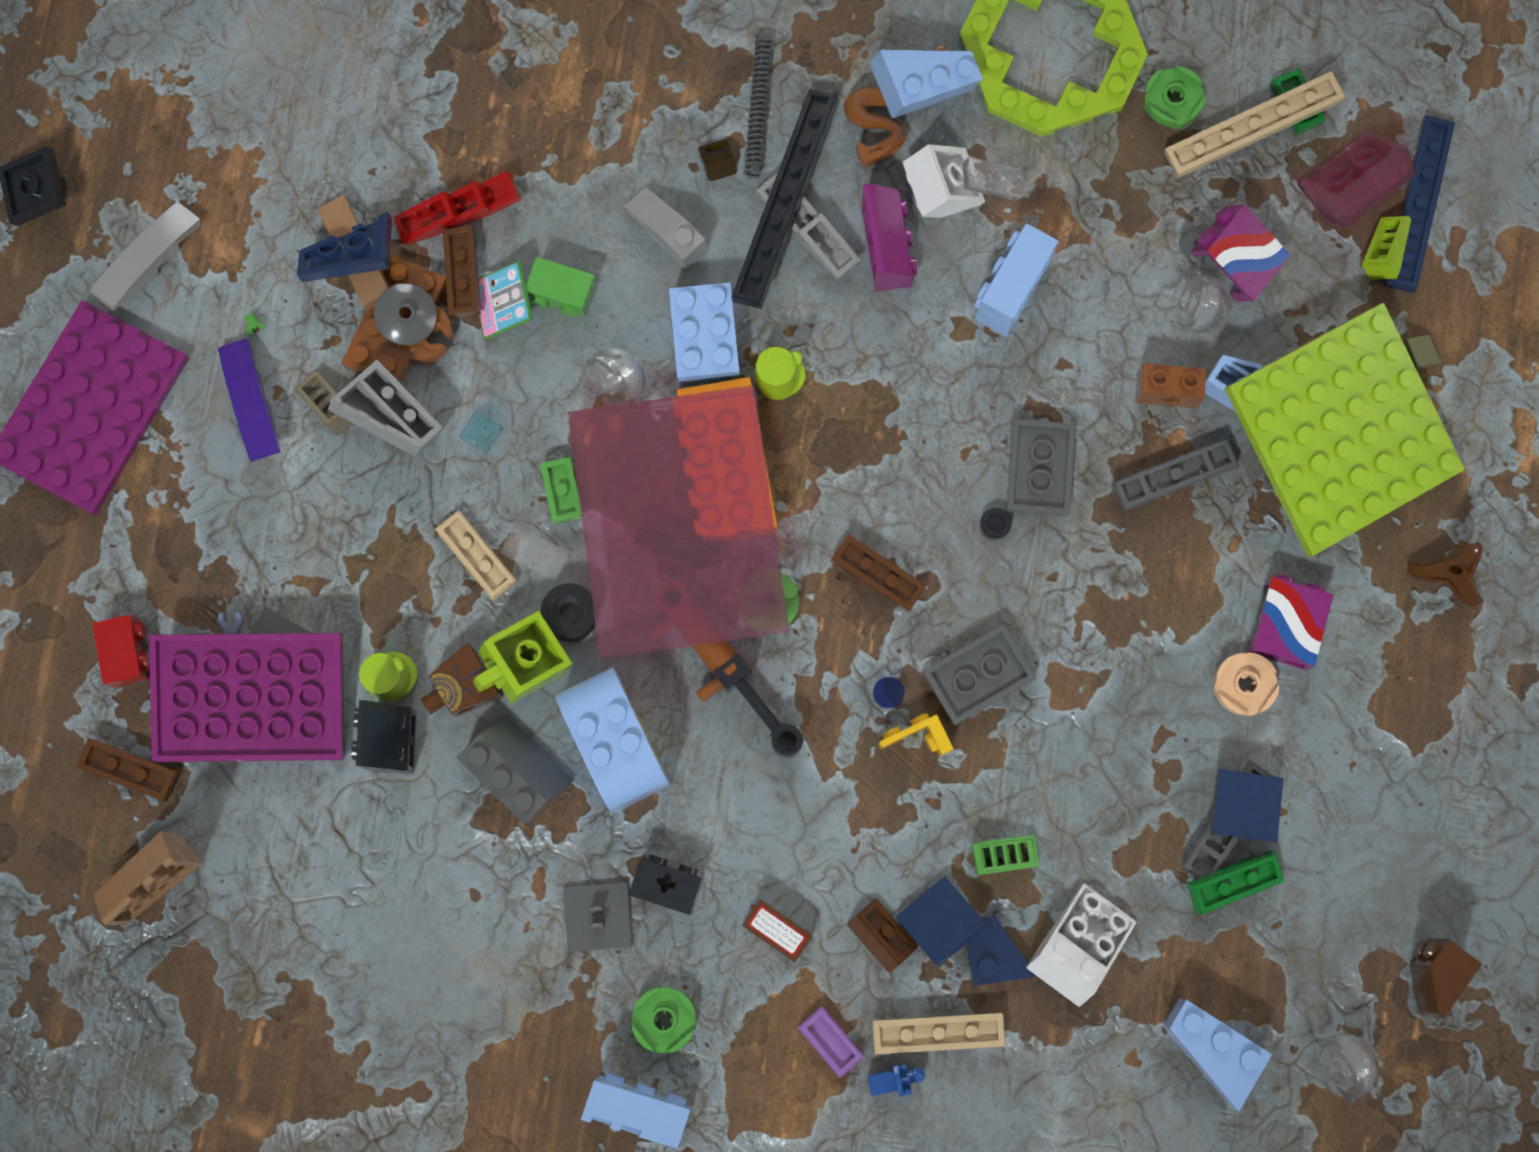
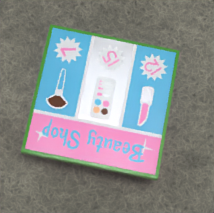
[479,261,533,340]

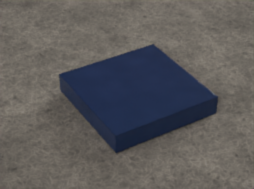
[1210,769,1284,843]
[896,876,987,968]

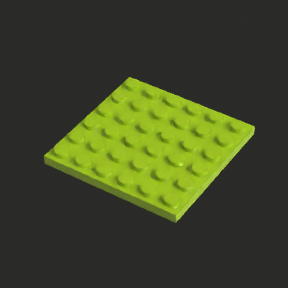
[1224,303,1465,556]

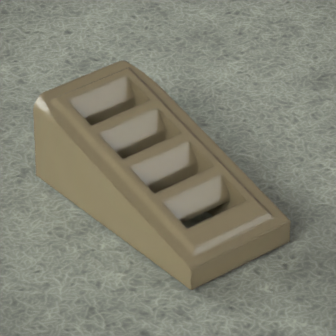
[294,369,353,436]

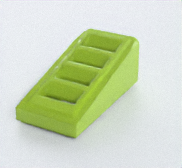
[1362,216,1411,280]

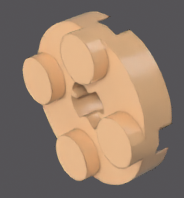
[1212,653,1279,717]

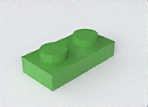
[540,457,584,525]

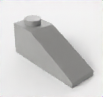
[623,186,707,271]

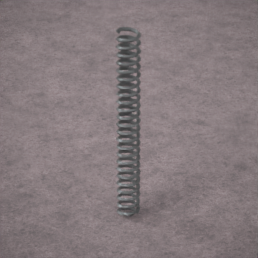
[744,33,773,178]

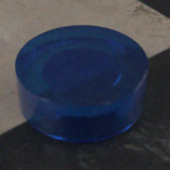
[873,677,905,709]

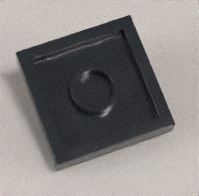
[0,146,67,226]

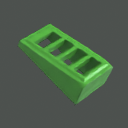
[971,835,1040,876]

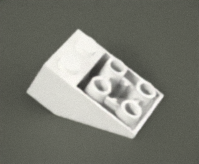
[1026,883,1137,1007]

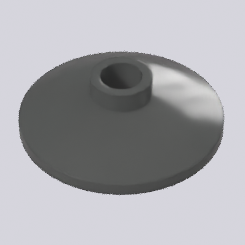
[374,284,437,346]

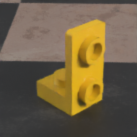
[878,713,953,757]

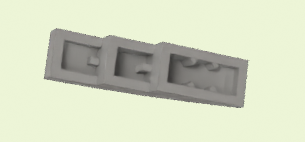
[755,172,861,280]
[90,201,200,311]

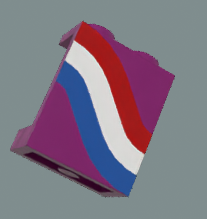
[1191,204,1290,302]
[1246,574,1334,671]

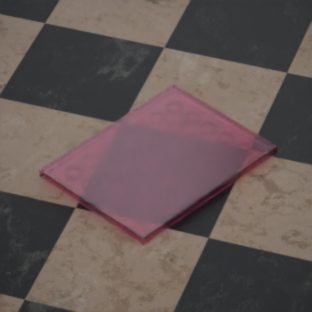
[568,385,790,659]

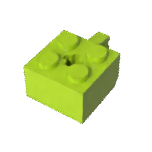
[473,611,572,704]

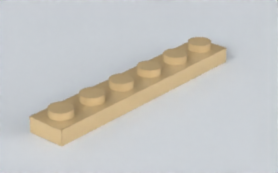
[1164,71,1345,179]

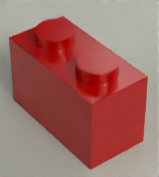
[92,615,150,688]

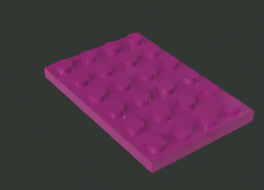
[0,300,190,516]
[149,632,345,762]

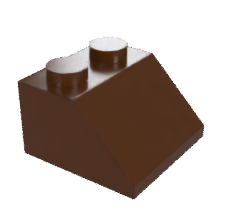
[1410,938,1482,1018]

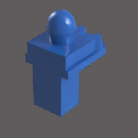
[867,1063,925,1097]

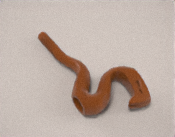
[843,44,947,167]

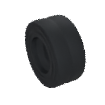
[541,583,599,642]

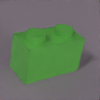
[526,257,597,318]

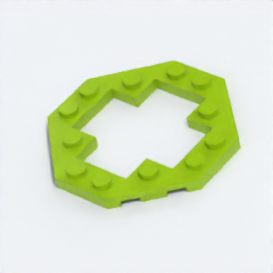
[959,0,1148,137]

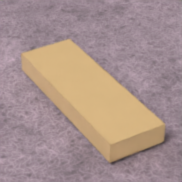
[435,510,518,601]

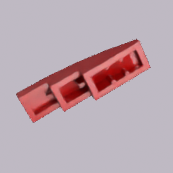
[393,171,522,245]

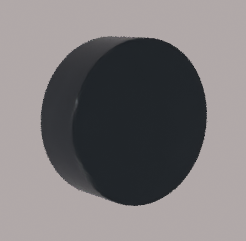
[980,508,1012,540]

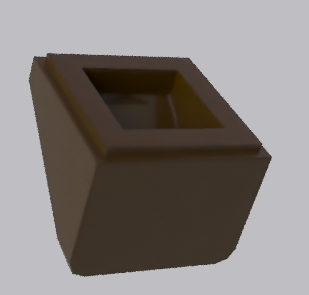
[698,139,737,181]

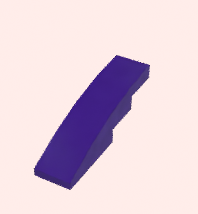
[218,338,281,462]

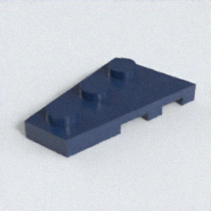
[297,211,392,282]

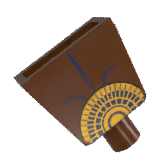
[421,643,503,717]

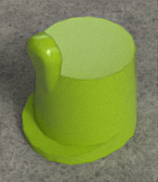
[753,347,806,400]
[359,651,418,702]

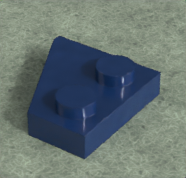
[966,916,1035,986]

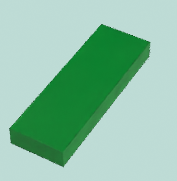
[1186,850,1284,916]

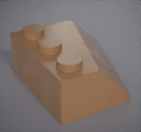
[93,831,203,925]

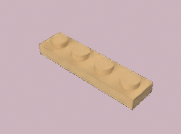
[872,1012,1005,1054]

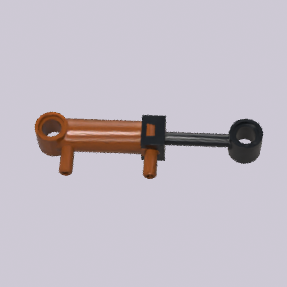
[648,581,803,758]

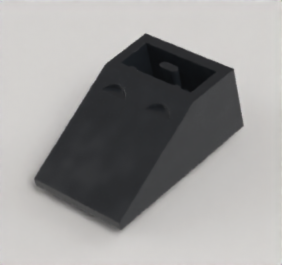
[351,700,417,774]

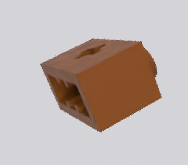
[1135,363,1206,408]

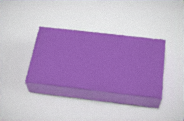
[798,1006,865,1078]

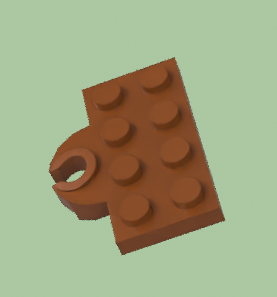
[341,256,454,384]

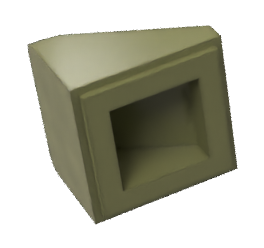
[1403,334,1441,371]

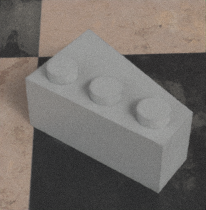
[328,360,443,457]

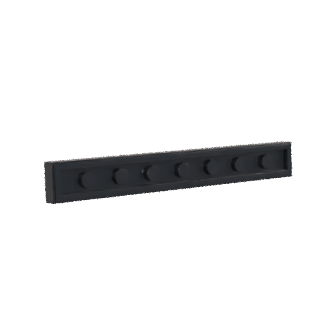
[731,89,839,309]

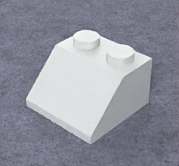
[902,144,985,218]

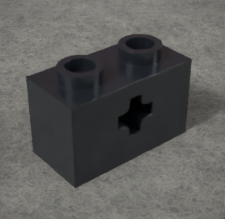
[628,854,703,915]

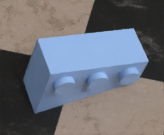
[581,1072,692,1149]

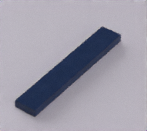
[1384,115,1455,293]

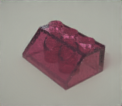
[1297,131,1416,229]

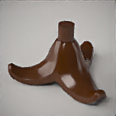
[1407,541,1484,606]

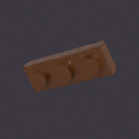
[442,225,481,319]
[831,534,927,613]
[76,738,179,802]

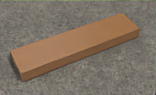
[318,194,390,310]

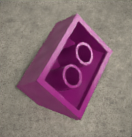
[861,183,917,292]

